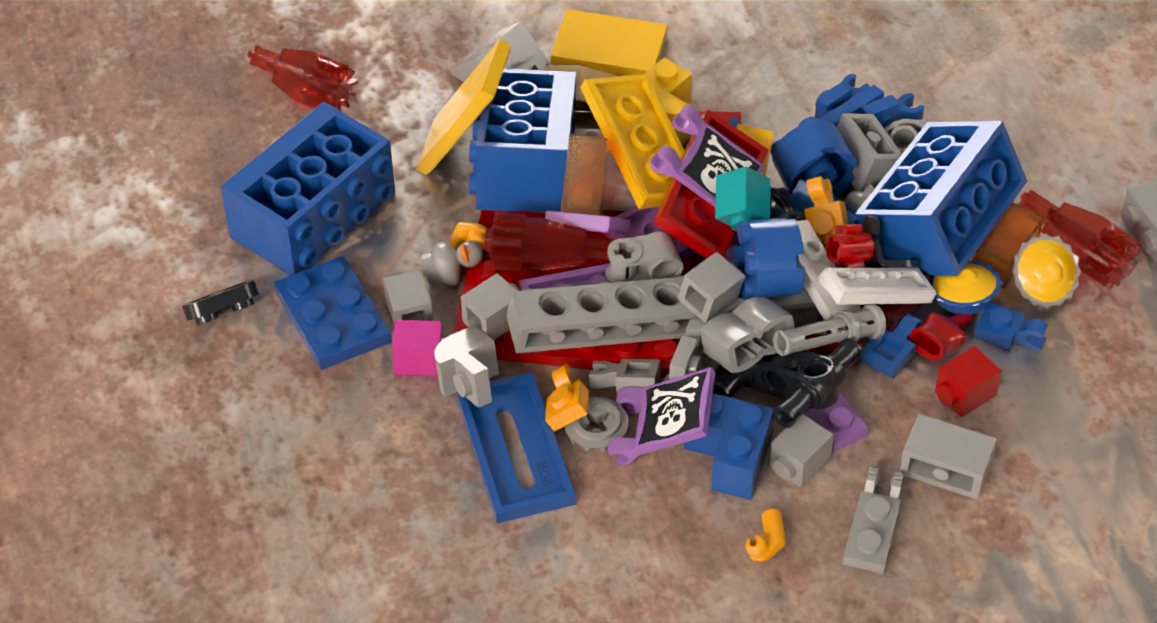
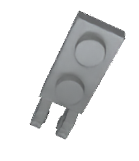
[842,466,905,574]

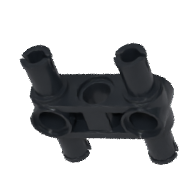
[713,322,863,428]

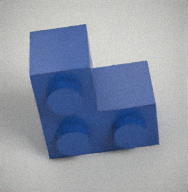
[684,393,774,500]

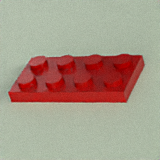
[653,109,769,258]

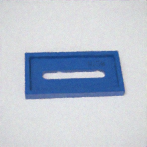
[456,372,576,524]

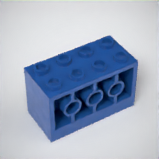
[469,69,576,213]
[221,102,395,276]
[855,121,1028,276]

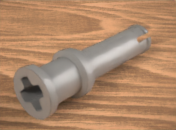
[773,304,886,356]

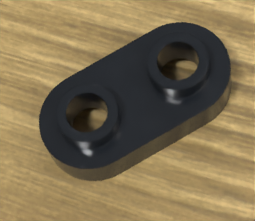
[182,279,259,325]

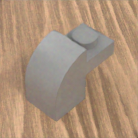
[434,325,499,408]

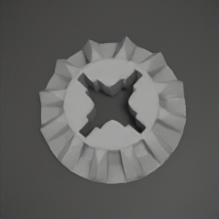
[565,397,629,453]

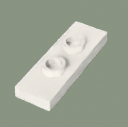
[797,220,861,321]
[819,268,936,305]

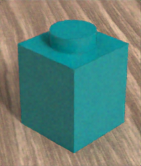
[715,166,771,231]

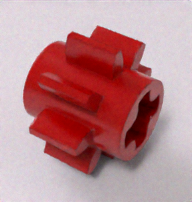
[825,224,874,268]

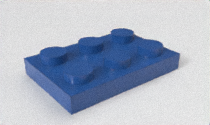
[274,255,392,370]

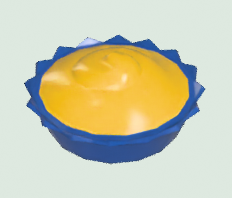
[928,260,1003,315]

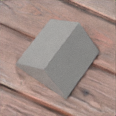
[450,21,549,82]

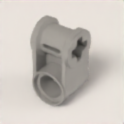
[605,231,683,283]

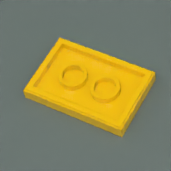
[550,9,668,76]

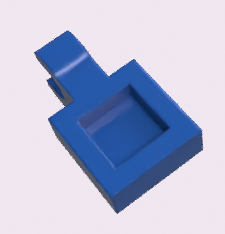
[815,74,870,119]
[861,93,924,129]
[974,302,1048,351]
[860,314,921,379]

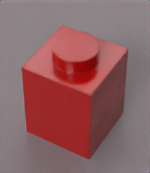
[935,346,1002,417]

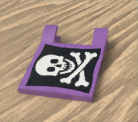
[650,105,765,207]
[607,367,715,466]

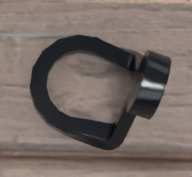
[863,215,919,268]

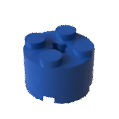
[770,117,857,197]
[733,217,804,300]

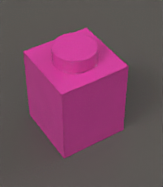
[392,320,446,376]

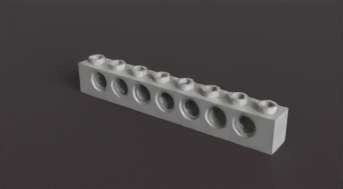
[506,271,819,353]

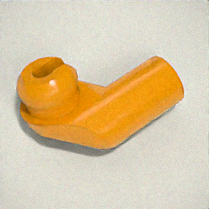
[449,221,490,251]
[745,509,786,563]

